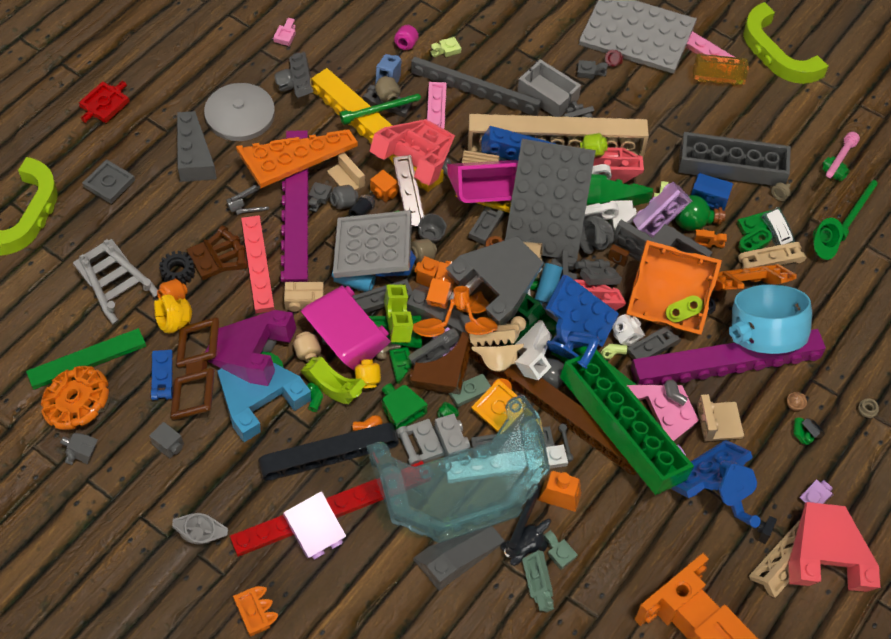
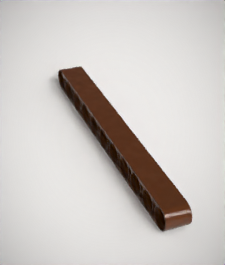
[470,343,637,475]

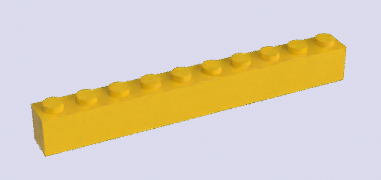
[311,68,444,192]

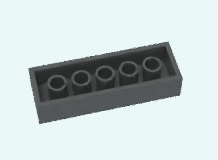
[678,132,791,186]

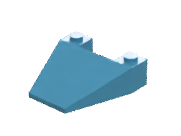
[217,363,311,442]

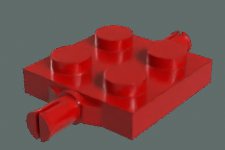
[78,81,130,123]

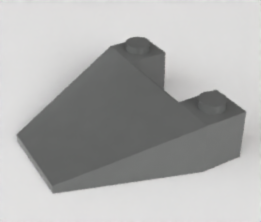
[446,237,544,325]

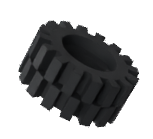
[159,251,195,285]

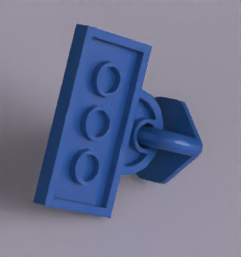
[545,275,619,369]
[670,440,761,528]

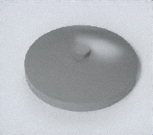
[204,83,275,141]

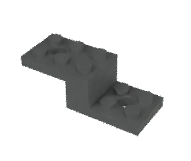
[613,219,713,262]

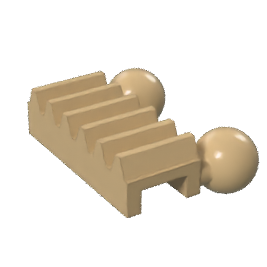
[469,316,526,347]

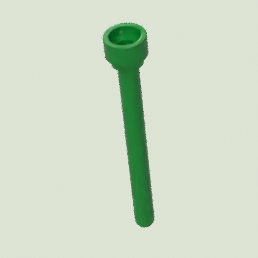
[339,94,421,125]
[841,180,878,241]

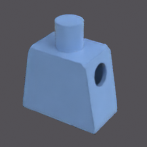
[376,54,402,84]

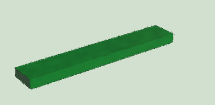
[26,328,146,390]

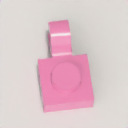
[273,18,296,46]

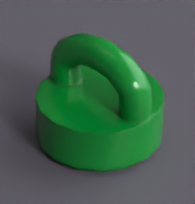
[437,402,459,418]

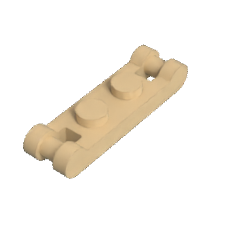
[738,242,806,269]

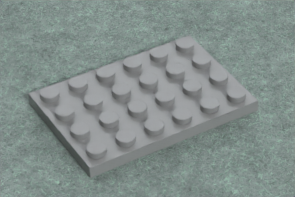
[579,0,697,74]

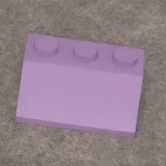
[633,182,692,238]

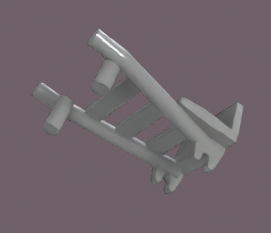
[73,239,158,325]

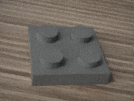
[82,159,135,204]

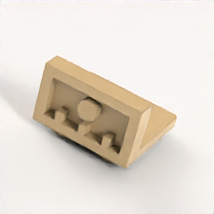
[697,394,744,442]

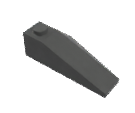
[407,285,475,336]
[413,526,505,591]

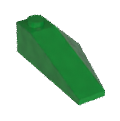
[586,174,653,211]

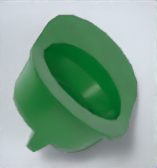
[813,217,844,260]

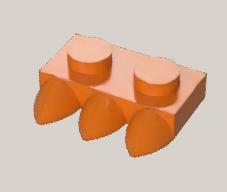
[233,586,278,637]

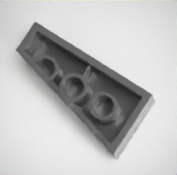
[177,111,217,182]

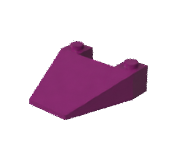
[205,310,297,386]

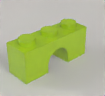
[384,285,413,342]

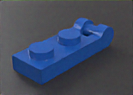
[151,350,173,401]

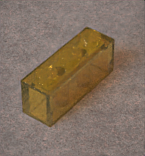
[693,53,749,85]

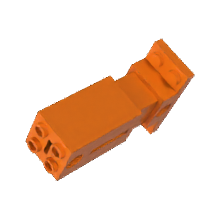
[635,553,758,639]

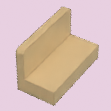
[327,152,365,191]

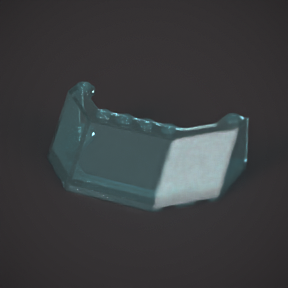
[366,395,550,543]

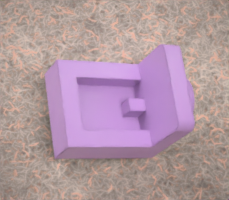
[800,479,834,504]

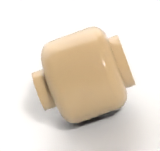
[293,332,321,362]

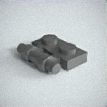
[575,259,622,285]

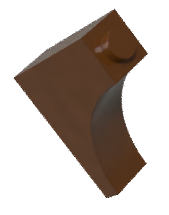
[410,332,473,394]

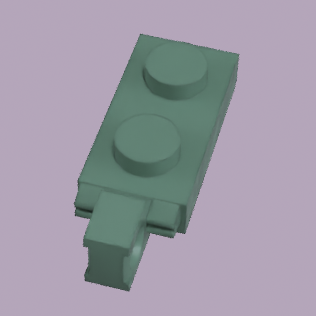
[522,550,554,612]

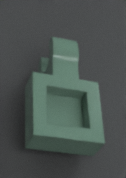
[544,530,578,570]

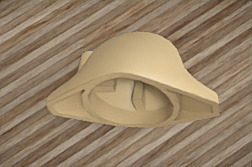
[472,344,524,372]

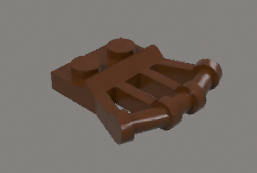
[187,225,248,280]

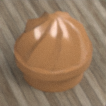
[787,391,807,411]

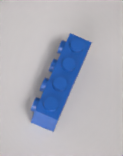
[481,126,555,160]

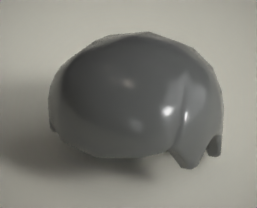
[418,214,447,243]
[541,358,564,388]

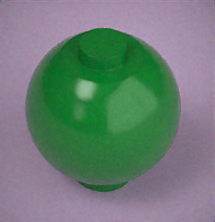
[674,195,714,231]

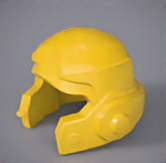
[154,294,192,333]

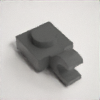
[577,60,607,79]
[308,182,332,212]

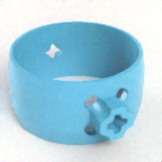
[729,285,812,354]

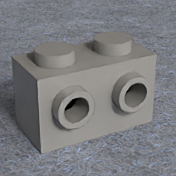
[435,414,470,462]

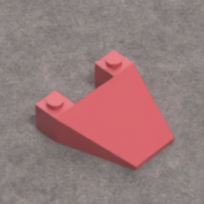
[370,119,455,185]
[788,502,880,592]

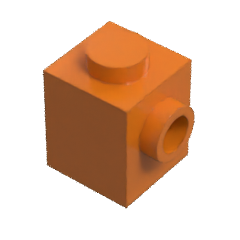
[370,170,398,203]
[415,256,440,288]

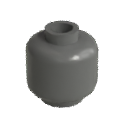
[330,185,358,210]

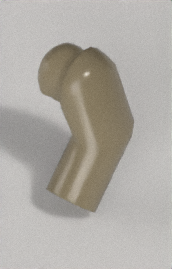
[376,343,401,359]

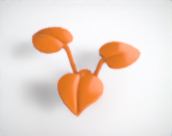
[413,286,498,337]

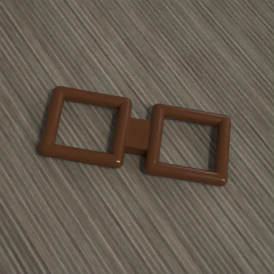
[170,317,219,420]

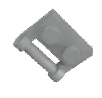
[396,419,444,465]

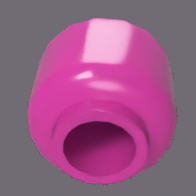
[394,25,419,50]

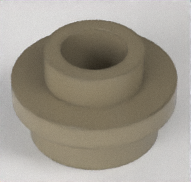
[858,399,879,418]

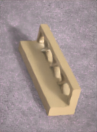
[749,521,800,598]

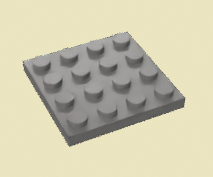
[333,210,412,278]

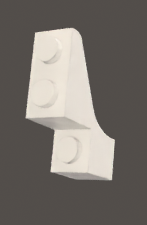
[515,320,552,380]

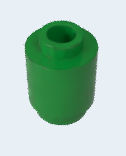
[822,156,850,181]

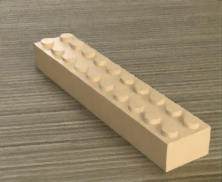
[468,114,649,157]

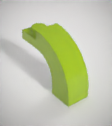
[300,357,366,404]

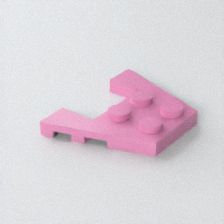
[627,385,699,441]

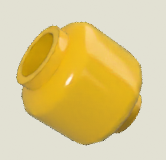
[355,359,381,388]

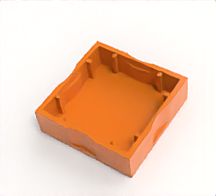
[626,240,722,335]

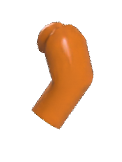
[352,415,383,431]

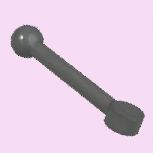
[559,424,573,462]

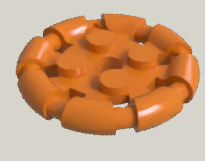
[41,366,109,430]

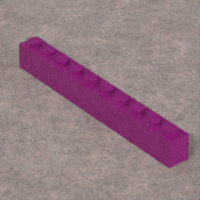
[281,131,309,282]
[631,329,826,385]

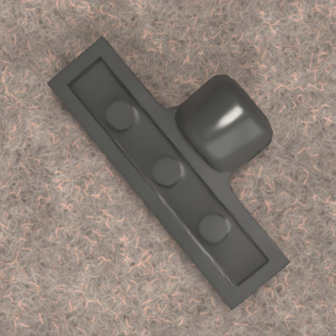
[275,52,314,98]

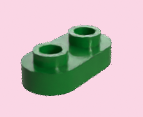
[738,228,772,253]

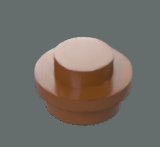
[713,207,725,225]

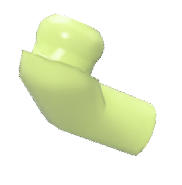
[601,344,627,360]

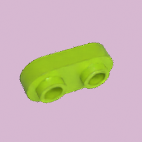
[665,296,703,323]

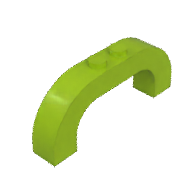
[744,2,828,84]
[0,157,58,256]

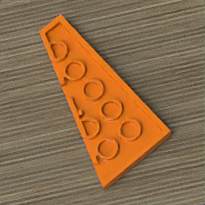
[236,130,358,188]

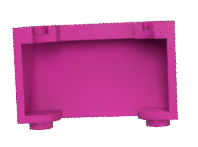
[301,285,391,371]

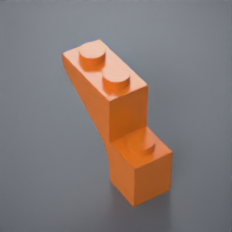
[426,261,457,309]

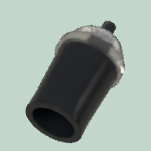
[349,194,375,216]

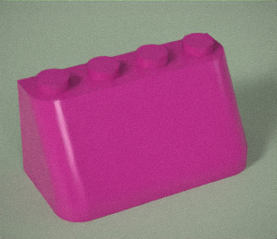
[447,160,518,203]

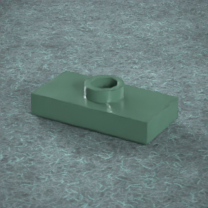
[449,373,491,407]

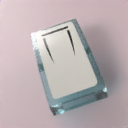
[762,207,795,246]

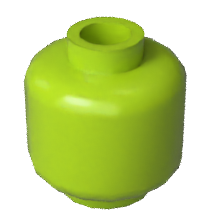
[580,133,608,157]

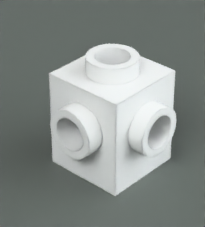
[612,314,645,346]

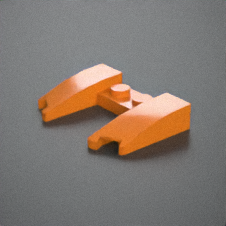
[713,264,797,291]

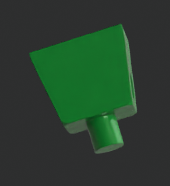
[382,383,428,431]

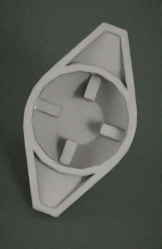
[172,513,228,545]

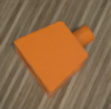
[538,471,581,512]

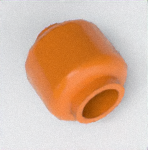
[157,279,187,301]

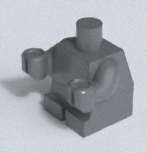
[60,433,98,465]

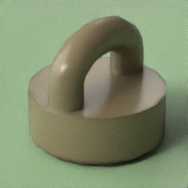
[771,182,791,201]

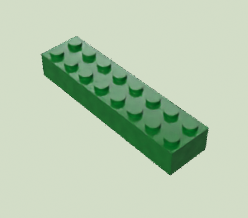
[560,350,694,495]

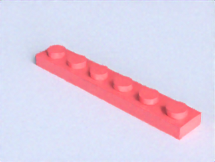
[241,215,274,314]

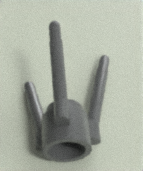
[226,185,269,215]

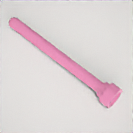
[826,132,860,178]

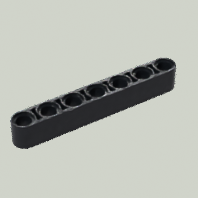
[258,423,399,481]

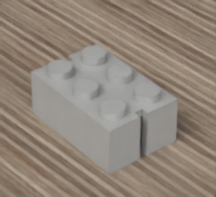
[518,59,581,117]

